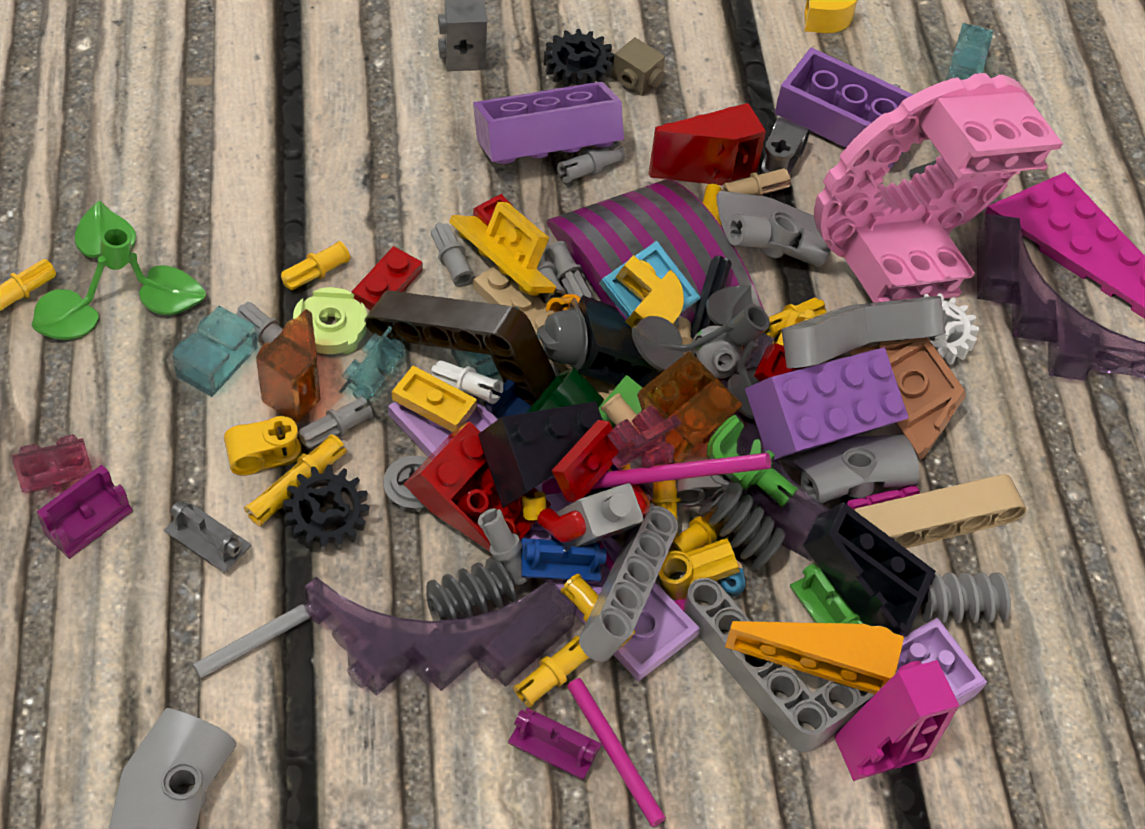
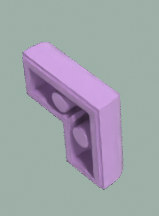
[896,618,987,706]

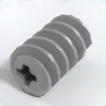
[921,572,1011,623]

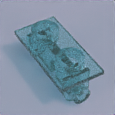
[338,326,404,399]

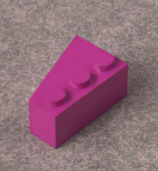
[834,660,960,781]

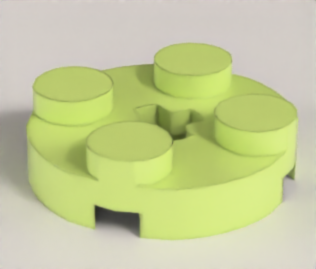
[293,287,367,354]

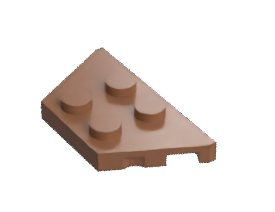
[848,337,966,460]

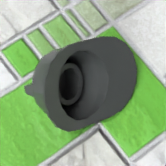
[537,298,588,370]

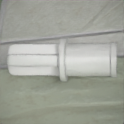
[431,360,503,404]

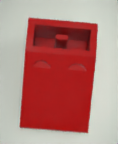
[648,103,766,186]
[403,421,551,551]

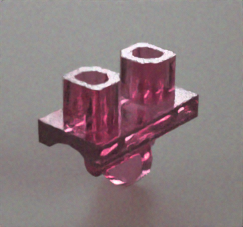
[607,405,682,470]
[12,434,92,493]

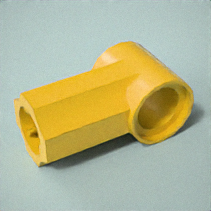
[658,538,740,600]

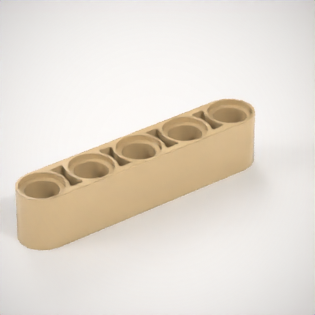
[854,474,1027,548]

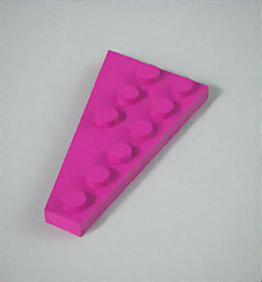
[984,172,1145,319]

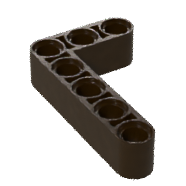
[364,291,556,406]

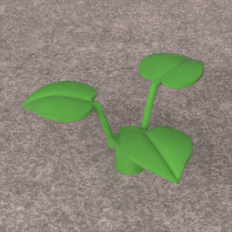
[32,201,206,340]

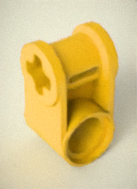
[223,416,302,476]

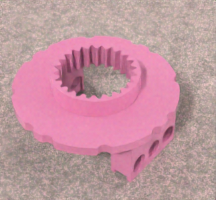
[814,73,1063,303]

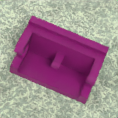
[36,464,133,559]

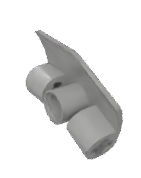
[716,191,831,268]
[781,434,919,506]
[109,708,237,829]

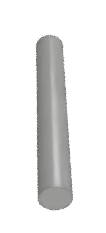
[192,604,310,679]

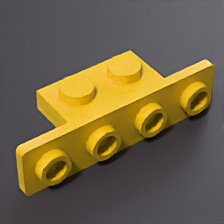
[449,202,556,296]

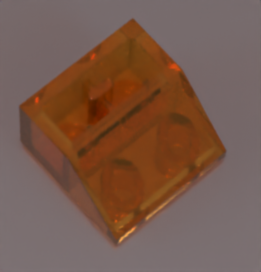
[256,309,321,424]
[637,351,743,463]

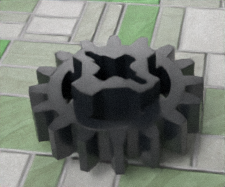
[543,29,614,87]
[283,465,370,552]

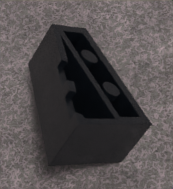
[478,401,603,508]
[803,502,936,637]

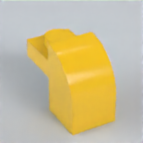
[804,0,858,33]
[615,255,684,328]

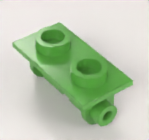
[790,563,863,624]

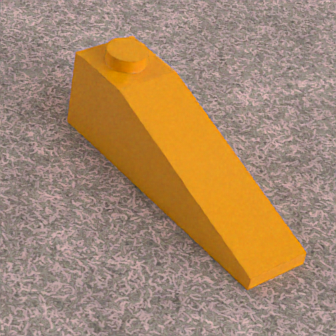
[725,621,904,695]

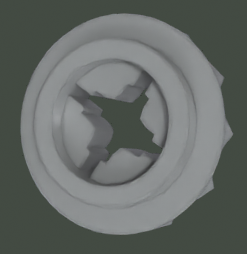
[383,456,427,513]

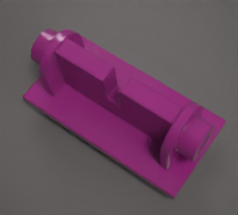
[508,708,602,780]

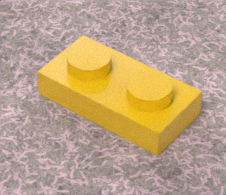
[392,365,477,432]

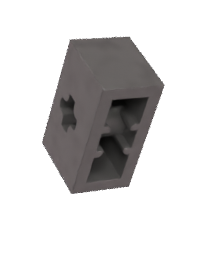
[438,0,487,72]

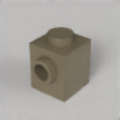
[612,37,665,96]

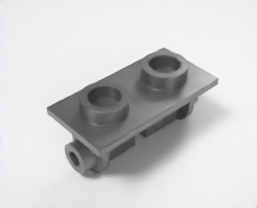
[164,501,252,573]

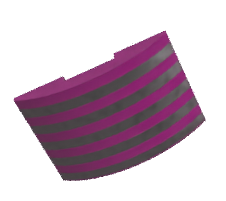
[547,179,769,332]

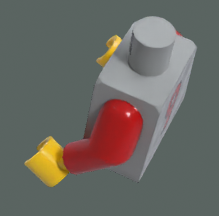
[522,462,650,552]

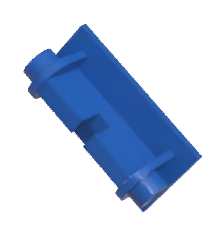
[521,538,607,582]

